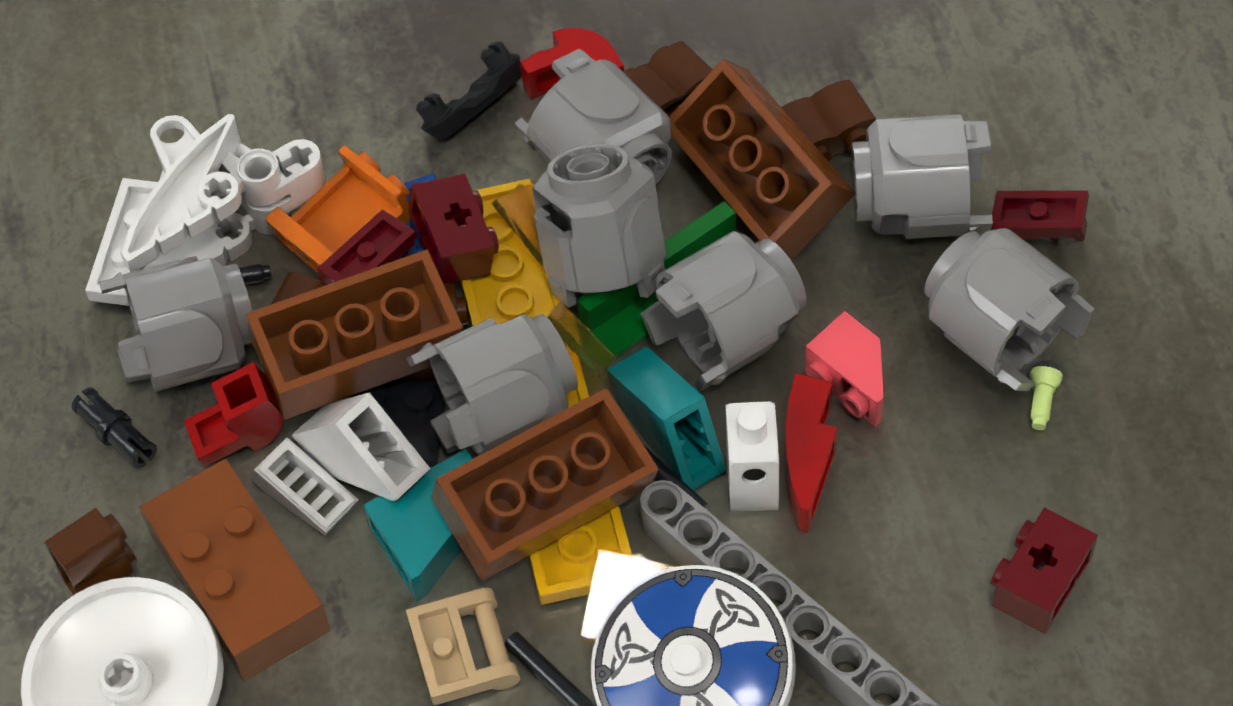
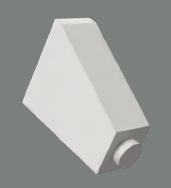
[291,392,430,501]

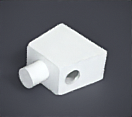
[725,401,779,512]

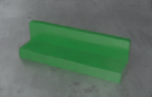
[577,201,736,360]

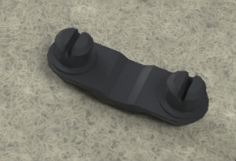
[416,41,522,140]

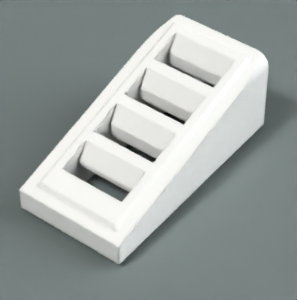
[252,438,359,536]

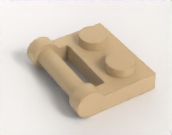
[406,588,521,706]

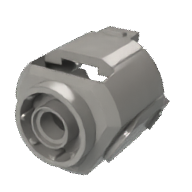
[515,48,672,185]
[851,114,993,239]
[532,144,666,308]
[924,228,1095,391]
[640,231,807,392]
[99,256,252,392]
[406,314,578,456]

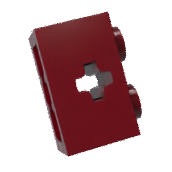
[408,174,499,284]
[990,507,1098,634]

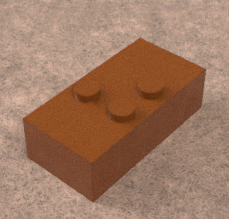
[669,59,855,259]
[246,249,463,420]
[431,388,659,581]
[139,458,331,682]

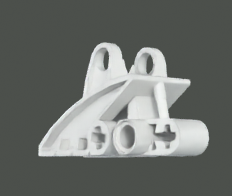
[120,114,326,272]

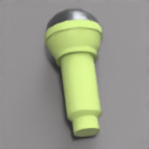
[1029,360,1063,430]

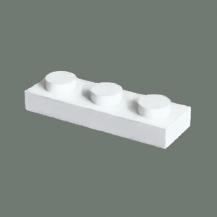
[85,178,158,306]

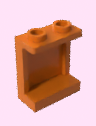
[265,145,411,275]

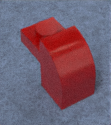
[520,28,624,100]
[184,362,283,466]

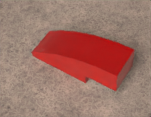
[784,373,838,533]

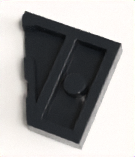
[348,380,446,468]

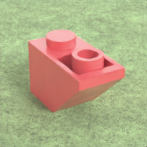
[805,311,884,427]

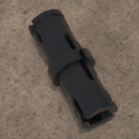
[71,387,157,469]

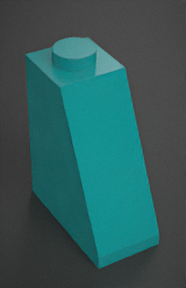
[606,346,727,490]
[363,449,472,602]

